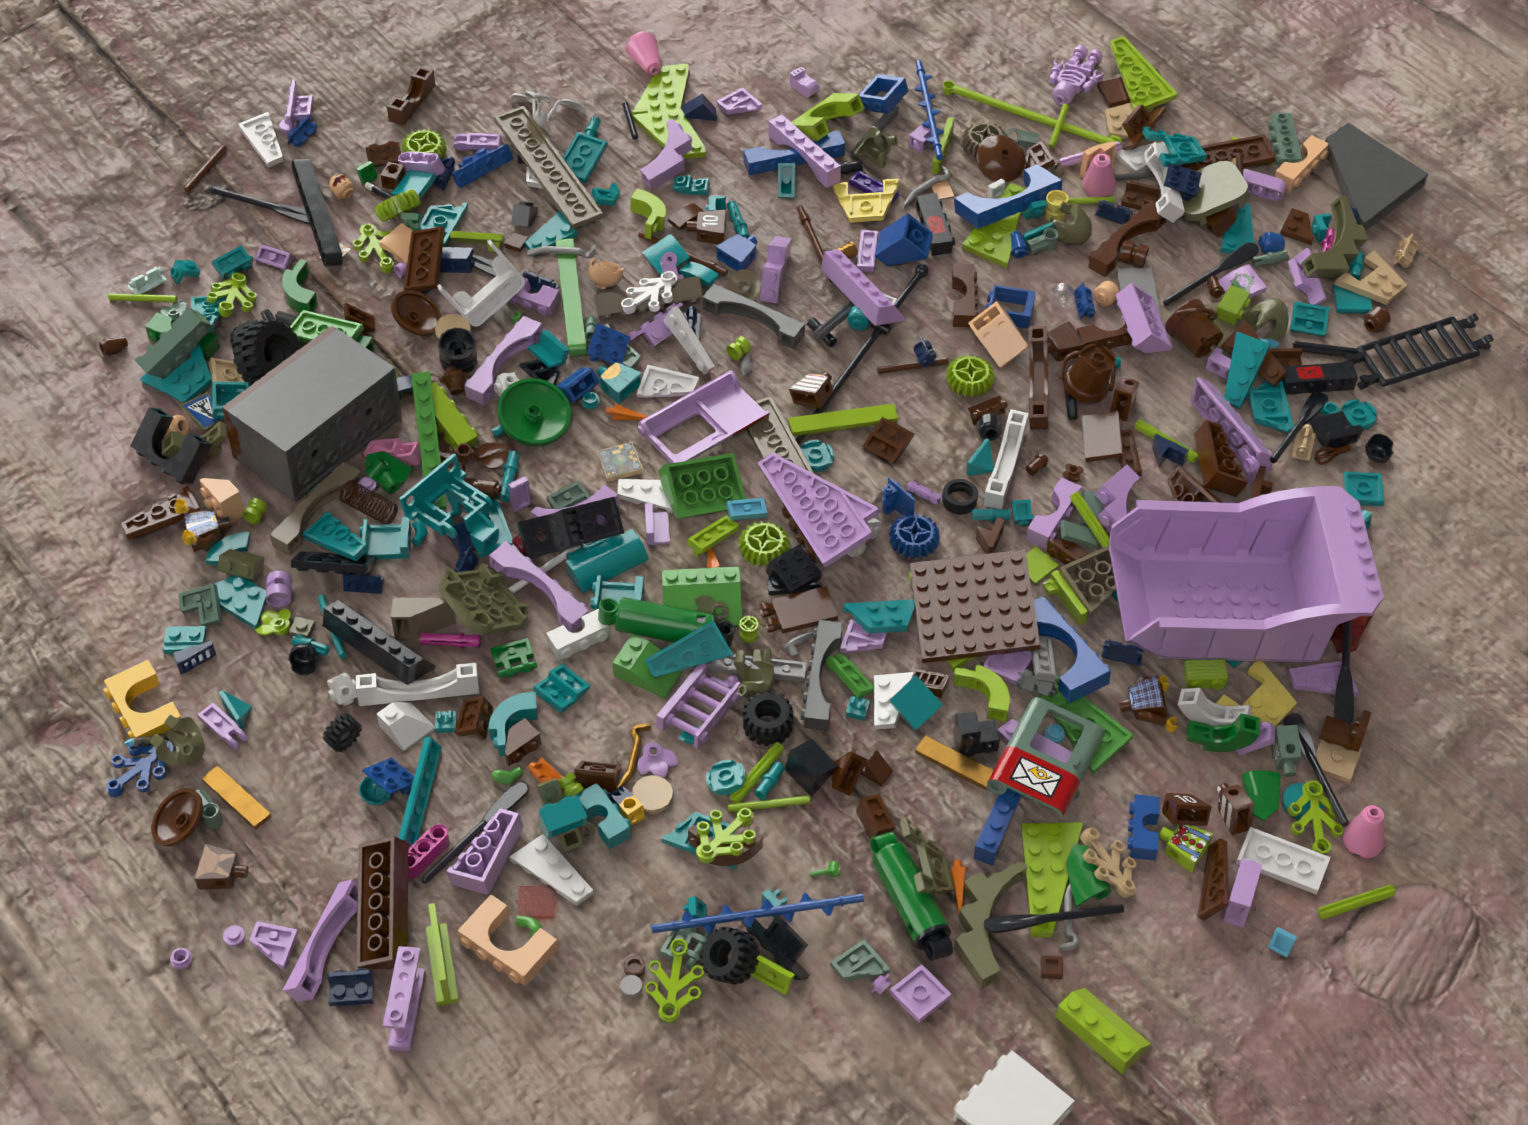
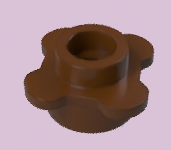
[1063,464,1084,482]

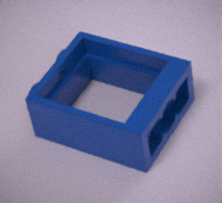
[859,74,908,114]
[985,285,1036,329]

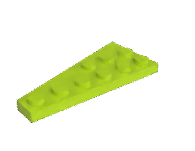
[1110,36,1178,110]
[962,183,1026,268]

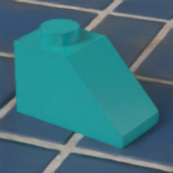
[778,163,795,198]

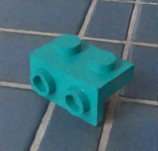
[211,245,254,280]

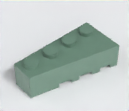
[134,308,212,379]

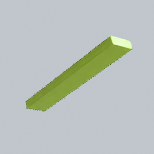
[787,403,898,436]

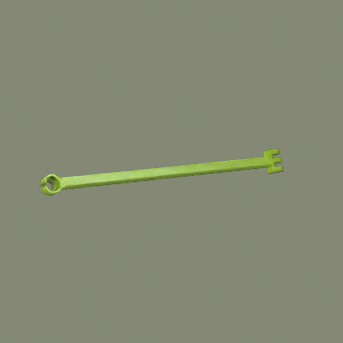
[942,80,1122,144]

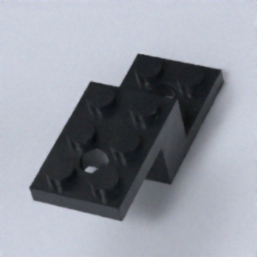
[517,496,624,559]

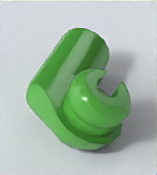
[492,766,524,785]
[516,915,543,937]

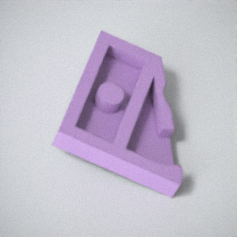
[840,619,888,653]

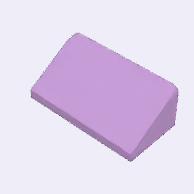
[255,244,295,270]

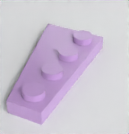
[997,719,1074,767]

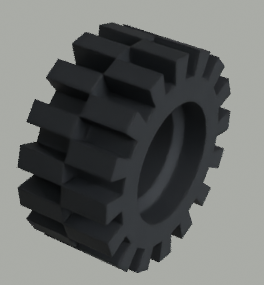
[323,713,362,752]

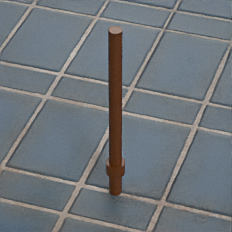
[797,205,832,282]
[638,231,728,276]

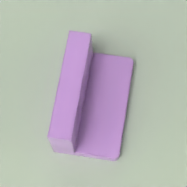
[645,503,670,545]

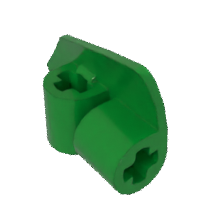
[365,451,412,495]
[1242,770,1281,821]
[1065,844,1112,907]

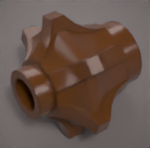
[439,366,467,395]

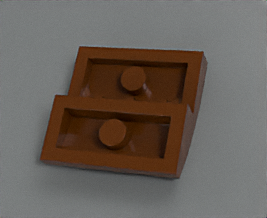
[863,417,915,464]

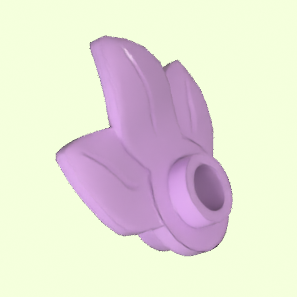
[1238,448,1260,484]
[637,742,678,779]

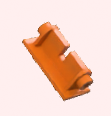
[528,757,564,792]

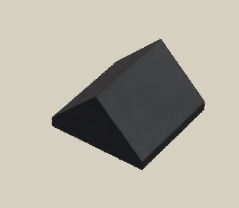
[785,739,839,797]

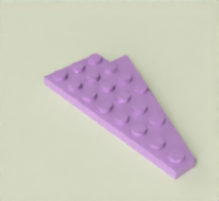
[758,453,880,568]

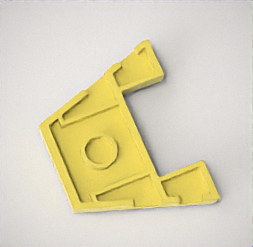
[833,179,899,223]
[1215,661,1297,729]

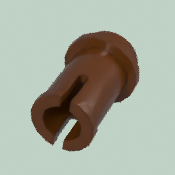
[1207,276,1224,298]
[1025,453,1049,476]

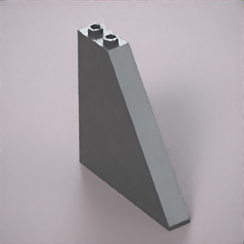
[1325,123,1428,231]

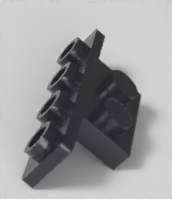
[742,916,810,980]

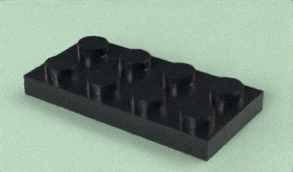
[291,551,376,575]

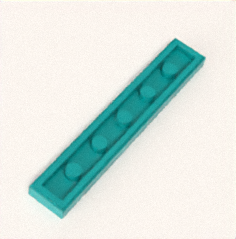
[398,736,442,848]

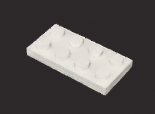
[1236,827,1330,895]

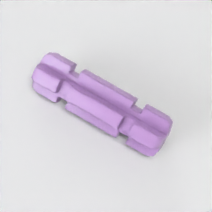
[907,480,942,505]

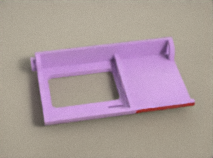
[637,370,770,463]

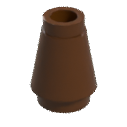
[99,336,128,356]

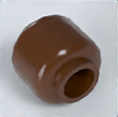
[1364,307,1391,333]

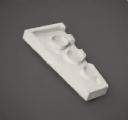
[238,112,283,168]
[663,306,715,375]
[509,834,594,906]

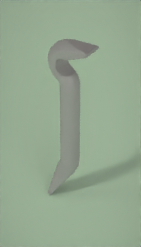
[904,165,950,209]
[527,244,596,258]
[1059,884,1079,951]

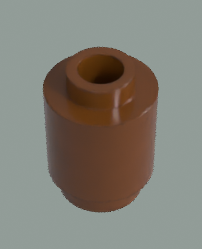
[473,479,502,500]

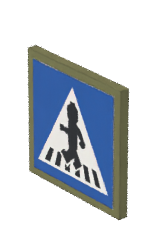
[179,392,225,432]

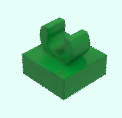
[356,161,378,185]

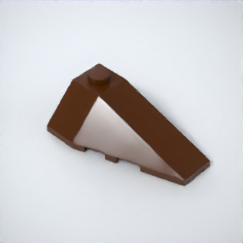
[1167,466,1224,503]

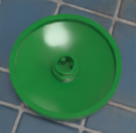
[497,378,571,446]

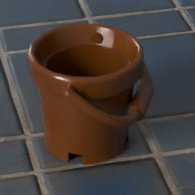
[1165,299,1224,358]
[1059,344,1116,404]

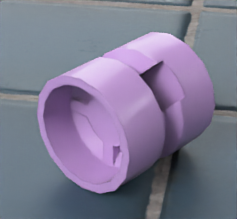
[266,571,292,607]

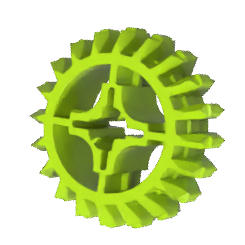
[401,128,447,158]
[375,189,421,222]
[946,354,995,398]
[738,520,790,568]

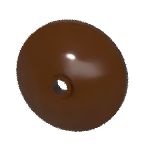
[976,135,1025,183]
[391,290,441,336]
[151,788,203,847]

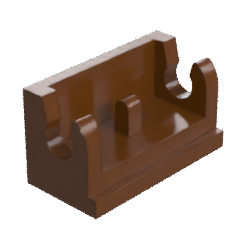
[856,794,896,839]

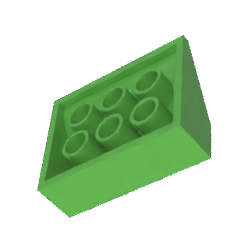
[658,453,746,519]
[662,567,742,627]

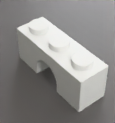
[546,609,610,661]

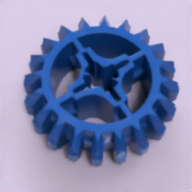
[889,513,940,560]

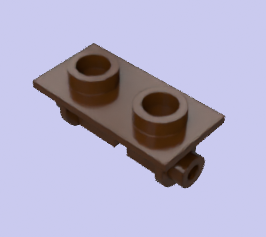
[968,395,1008,425]

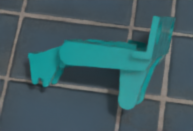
[399,453,499,552]

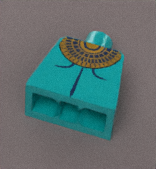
[597,362,641,405]

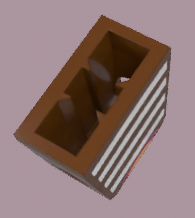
[789,372,833,408]

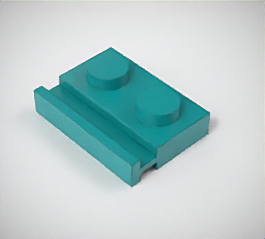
[163,626,207,654]

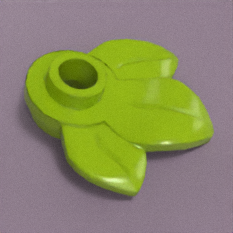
[255,609,291,636]

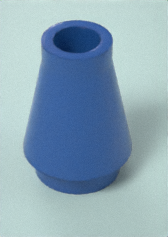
[1010,231,1028,258]

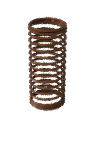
[339,480,398,524]

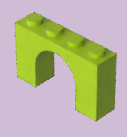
[791,93,865,141]

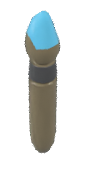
[124,734,168,747]

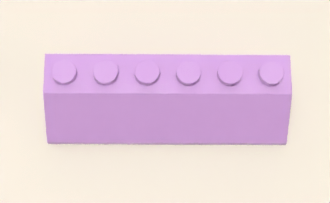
[821,249,905,326]
[1191,377,1273,476]

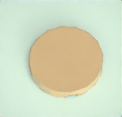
[435,314,471,340]
[632,775,673,814]

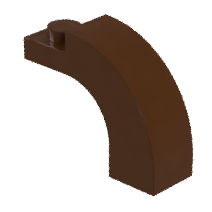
[1205,204,1238,238]
[688,824,763,866]

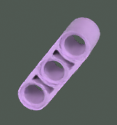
[398,152,445,176]
[1243,169,1287,201]

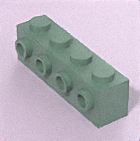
[1267,113,1302,168]

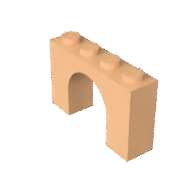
[457,895,558,986]

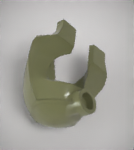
[854,126,898,168]
[1047,201,1092,244]
[1244,298,1289,341]
[734,647,774,697]
[149,715,205,766]

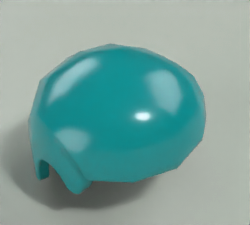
[359,777,392,806]

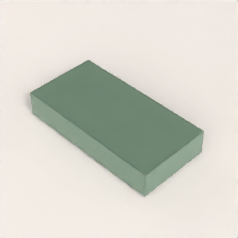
[1060,520,1098,549]

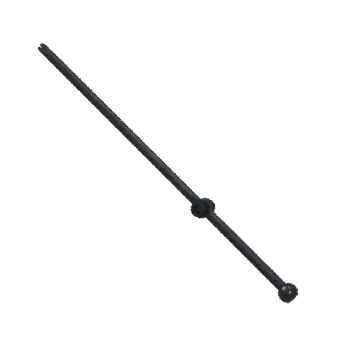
[795,264,929,445]

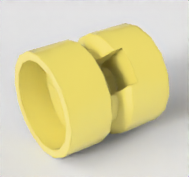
[1044,190,1069,221]

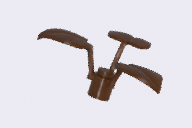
[438,441,509,486]

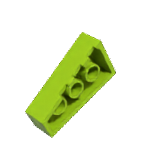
[431,382,478,450]

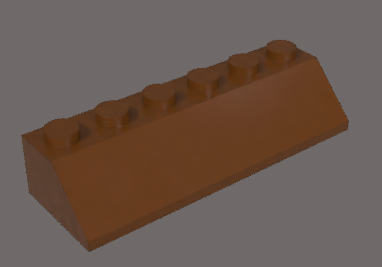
[356,836,409,970]

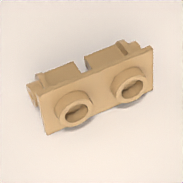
[1393,234,1418,268]
[1291,424,1316,462]

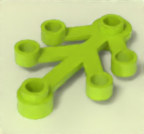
[353,224,394,273]
[206,273,257,317]
[1288,781,1344,855]
[696,808,756,863]
[645,938,705,1023]

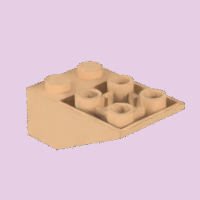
[968,301,1029,368]

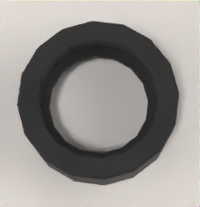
[942,478,978,515]

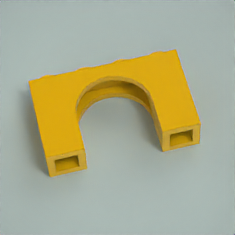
[103,660,181,746]

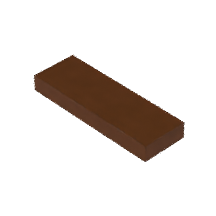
[1119,430,1142,476]

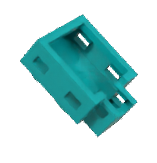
[211,381,250,419]

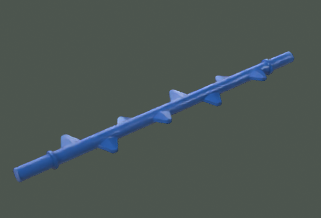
[914,60,944,160]
[651,893,864,934]

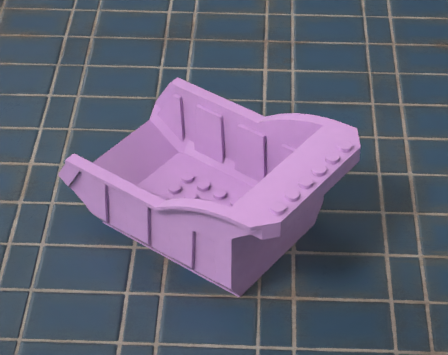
[1109,486,1384,662]

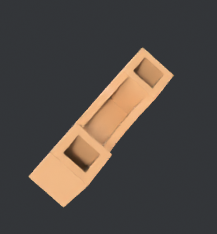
[1275,135,1329,192]

